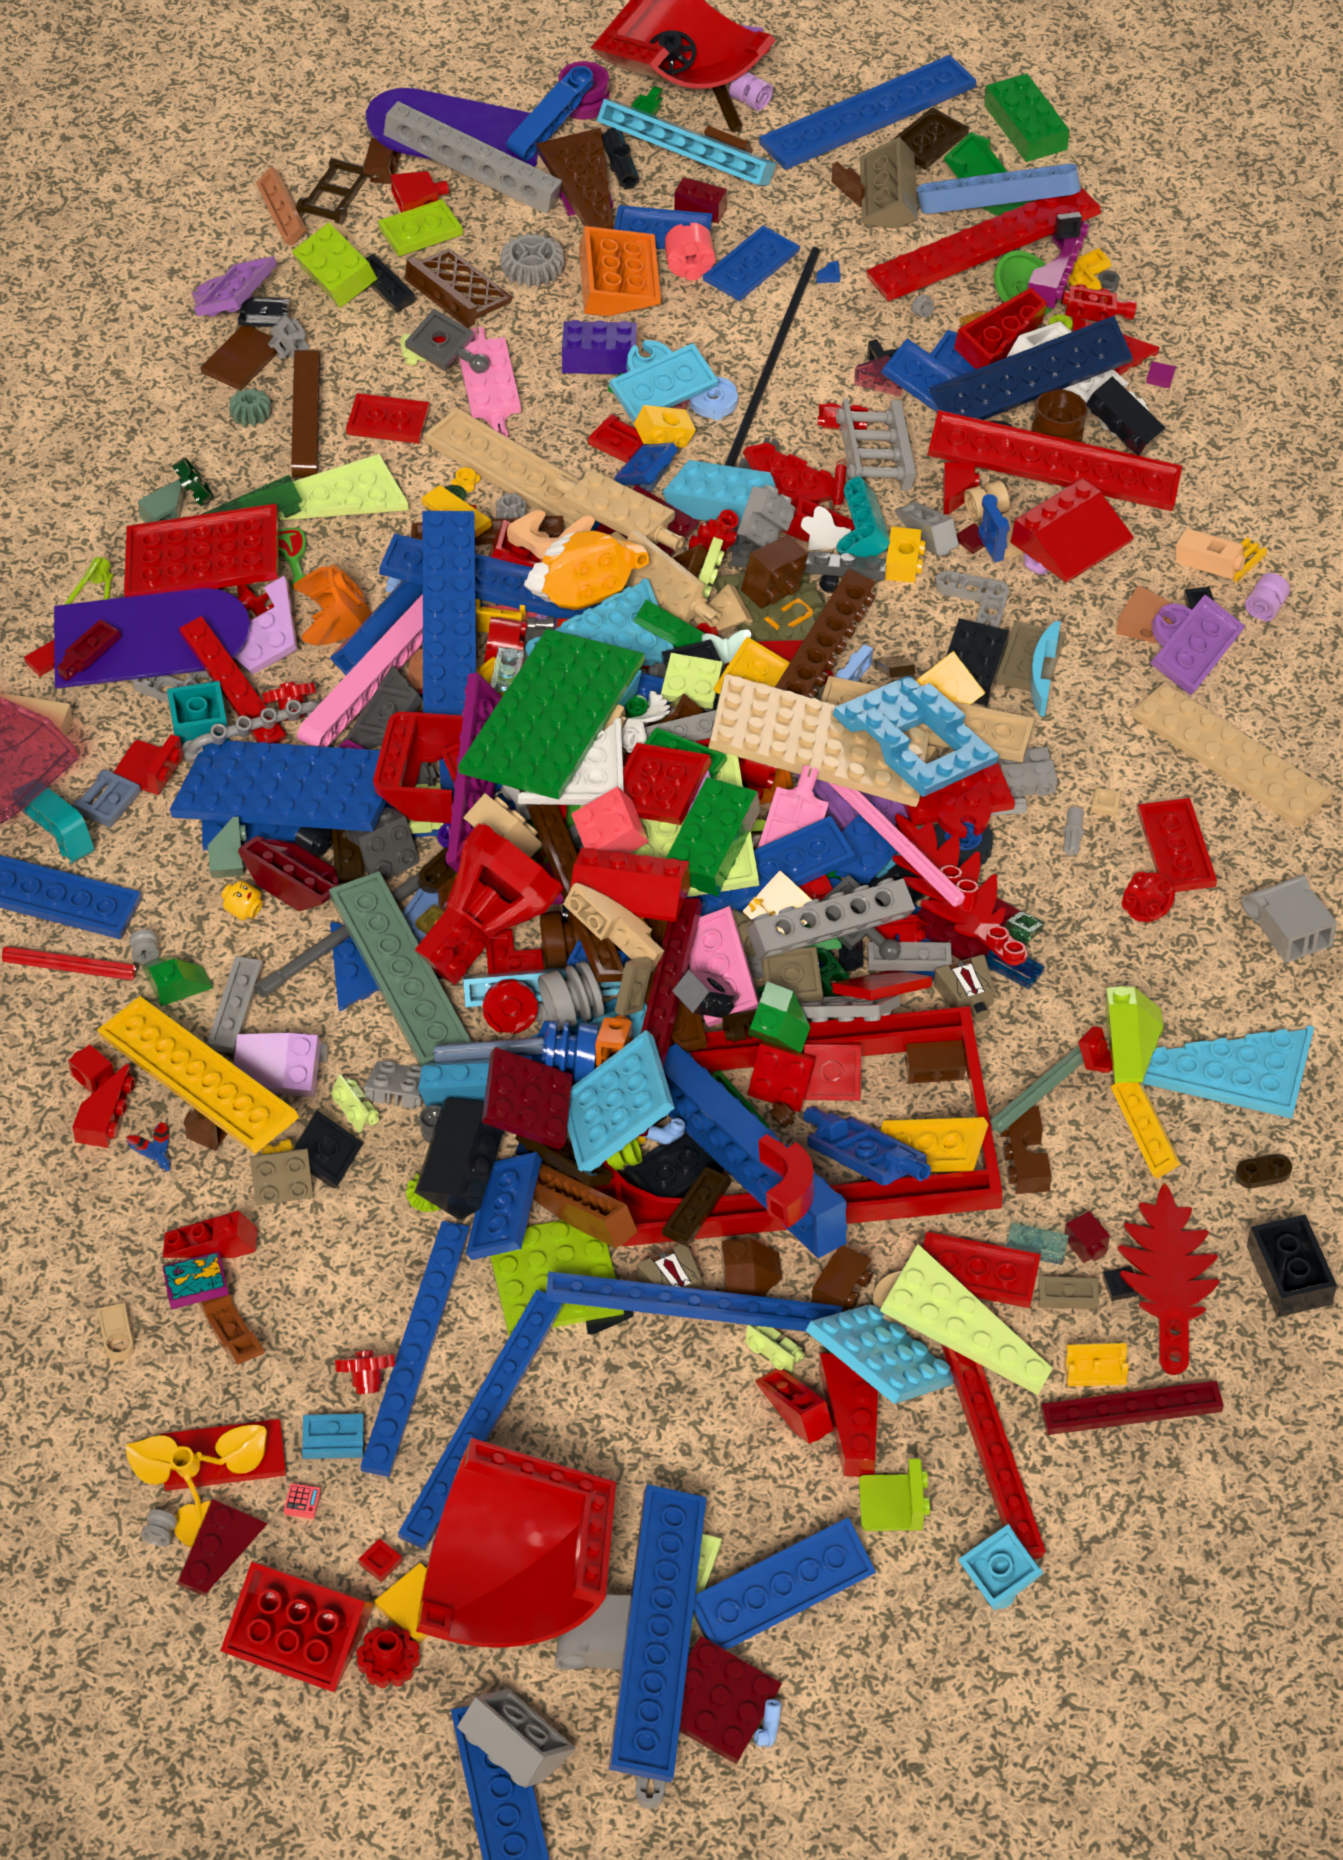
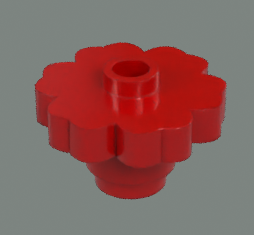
[262,681,316,721]
[335,1350,396,1394]
[356,1626,420,1688]

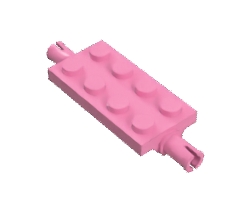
[458,327,521,437]
[758,765,829,848]

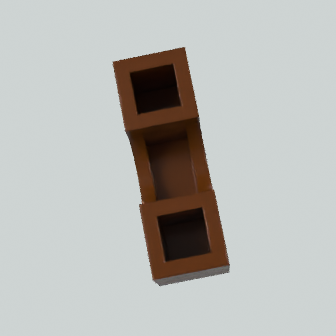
[1000,1106,1052,1194]

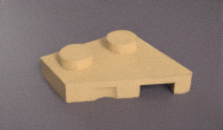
[694,584,753,636]

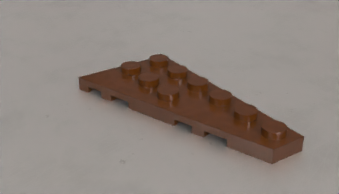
[536,127,613,229]

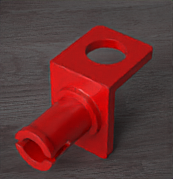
[237,585,274,617]

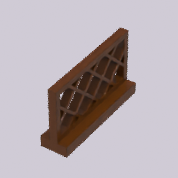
[405,248,512,328]

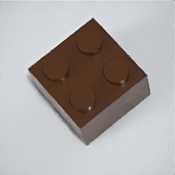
[741,535,809,609]

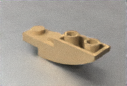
[563,883,664,972]

